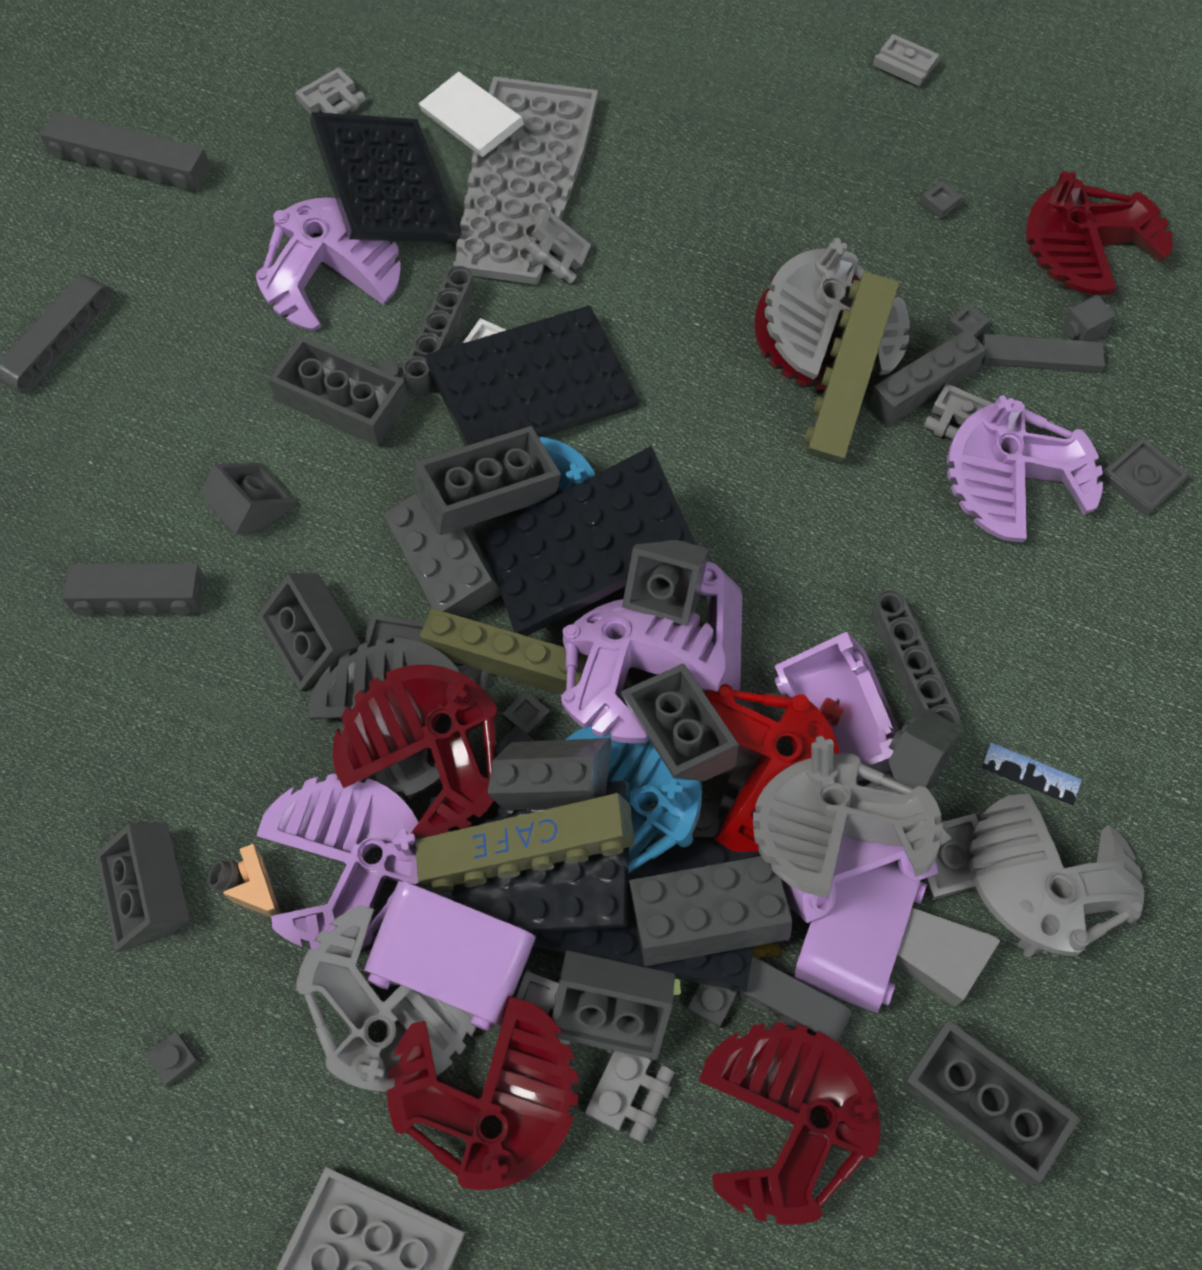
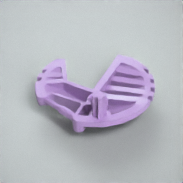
[256,198,401,332]
[947,395,1103,543]
[561,599,726,743]
[256,774,422,950]

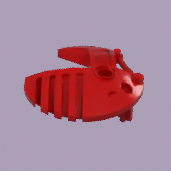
[705,684,840,852]

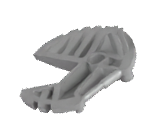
[765,238,910,379]
[753,736,943,898]
[969,793,1144,958]
[296,905,476,1092]

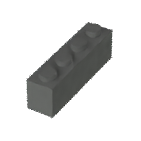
[868,329,987,427]
[62,563,206,616]

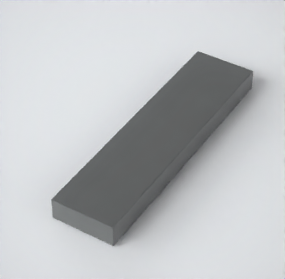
[982,334,1105,373]

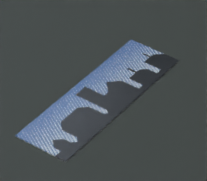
[981,743,1082,806]

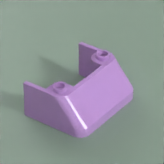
[700,562,742,694]

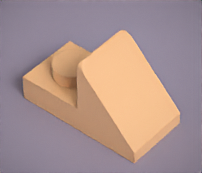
[223,844,281,917]

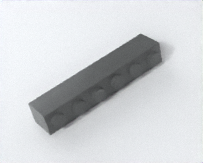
[39,111,211,192]

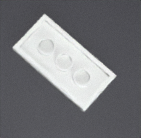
[418,72,524,158]

